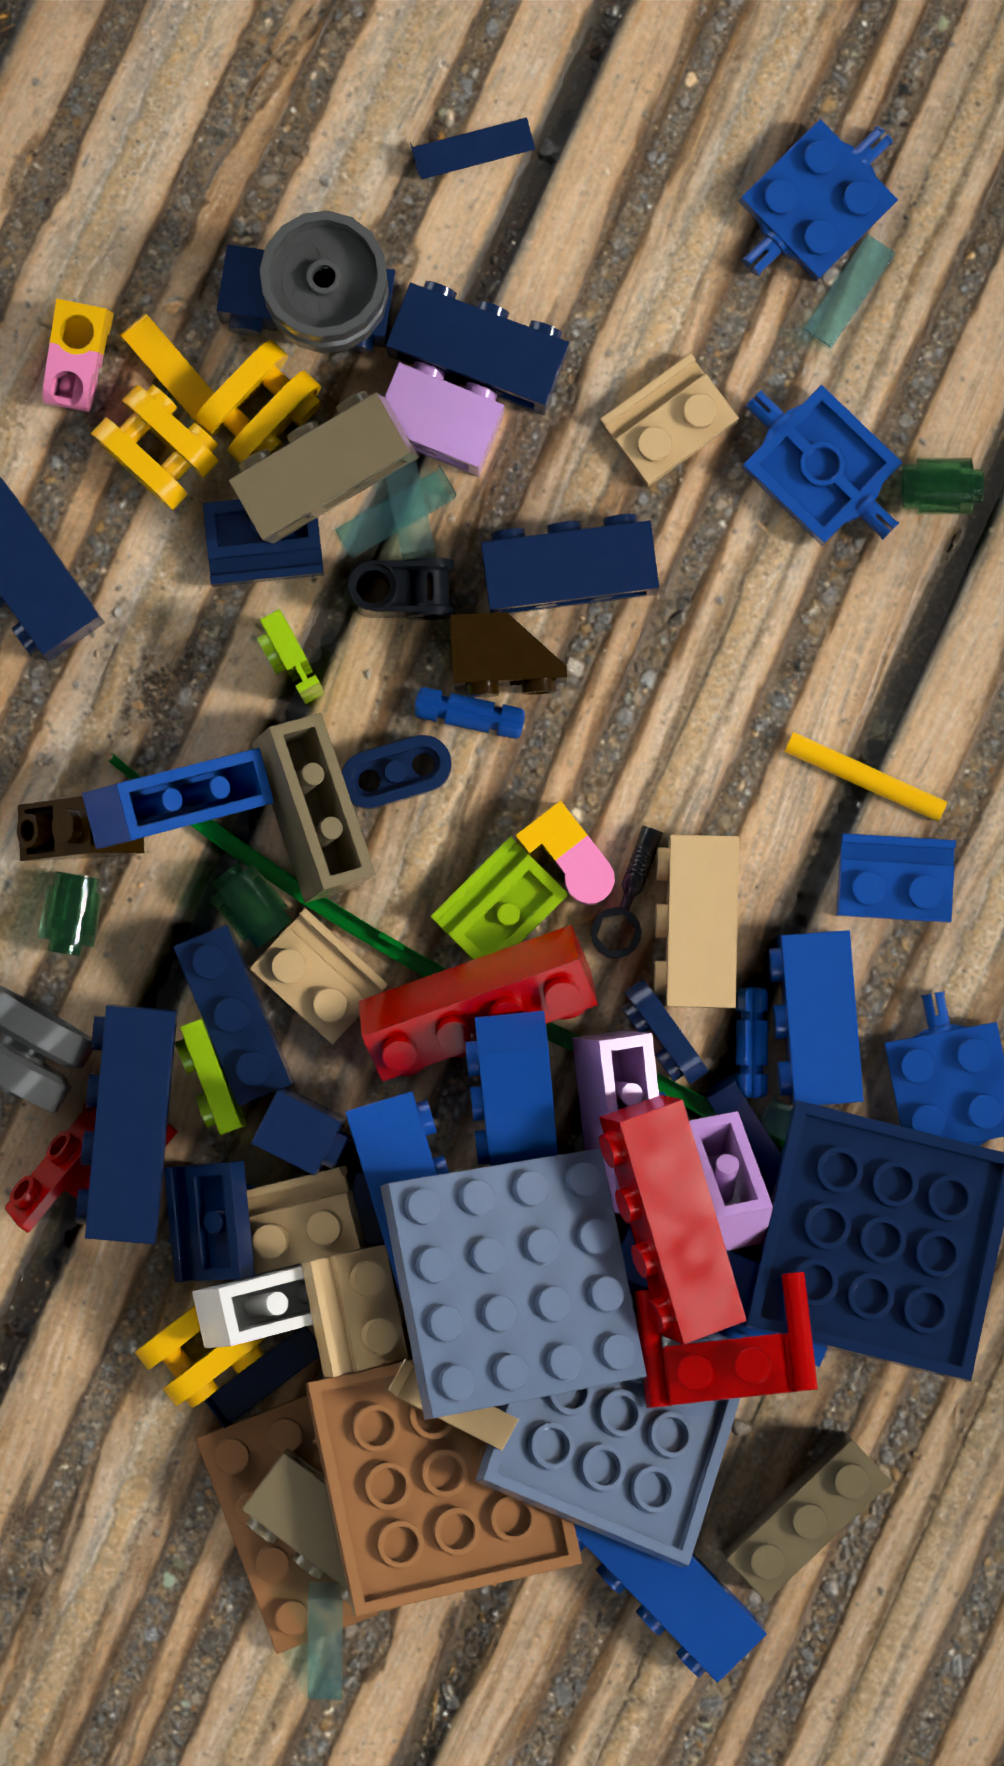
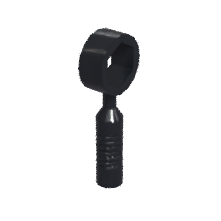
[590,826,663,959]

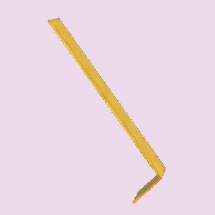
[119,314,214,424]

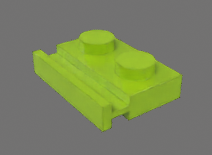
[257,609,325,705]
[430,836,569,960]
[175,1019,248,1135]

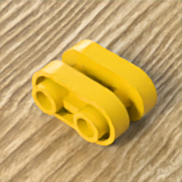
[194,339,322,464]
[90,384,219,511]
[134,1282,266,1409]

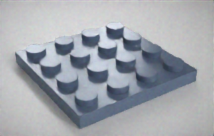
[380,1148,647,1420]
[475,1295,740,1567]

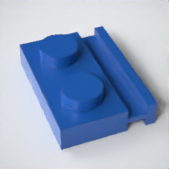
[836,833,956,923]

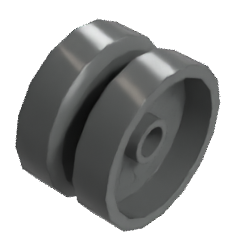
[259,211,389,354]
[0,985,93,1113]

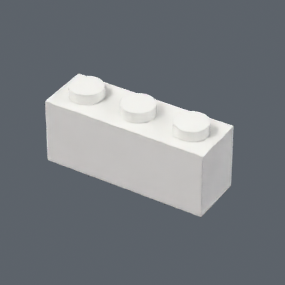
[192,1251,350,1348]

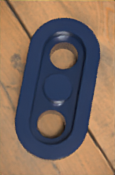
[342,735,452,810]
[621,979,709,1085]

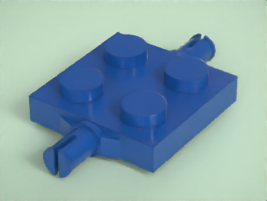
[738,119,898,281]
[742,384,903,546]
[884,991,1004,1146]

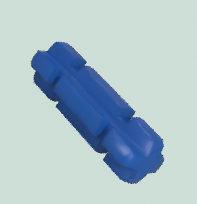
[414,687,525,739]
[736,987,768,1098]

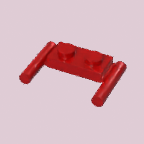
[634,1272,818,1408]

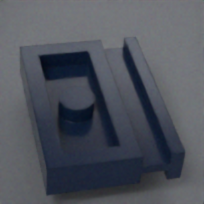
[202,499,324,587]
[164,1161,255,1282]

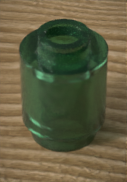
[901,457,984,515]
[210,863,293,949]
[38,871,103,957]

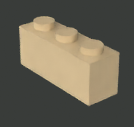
[654,835,739,1009]

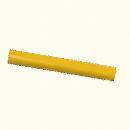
[784,732,947,822]

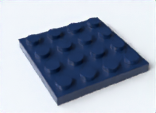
[743,1100,1004,1382]

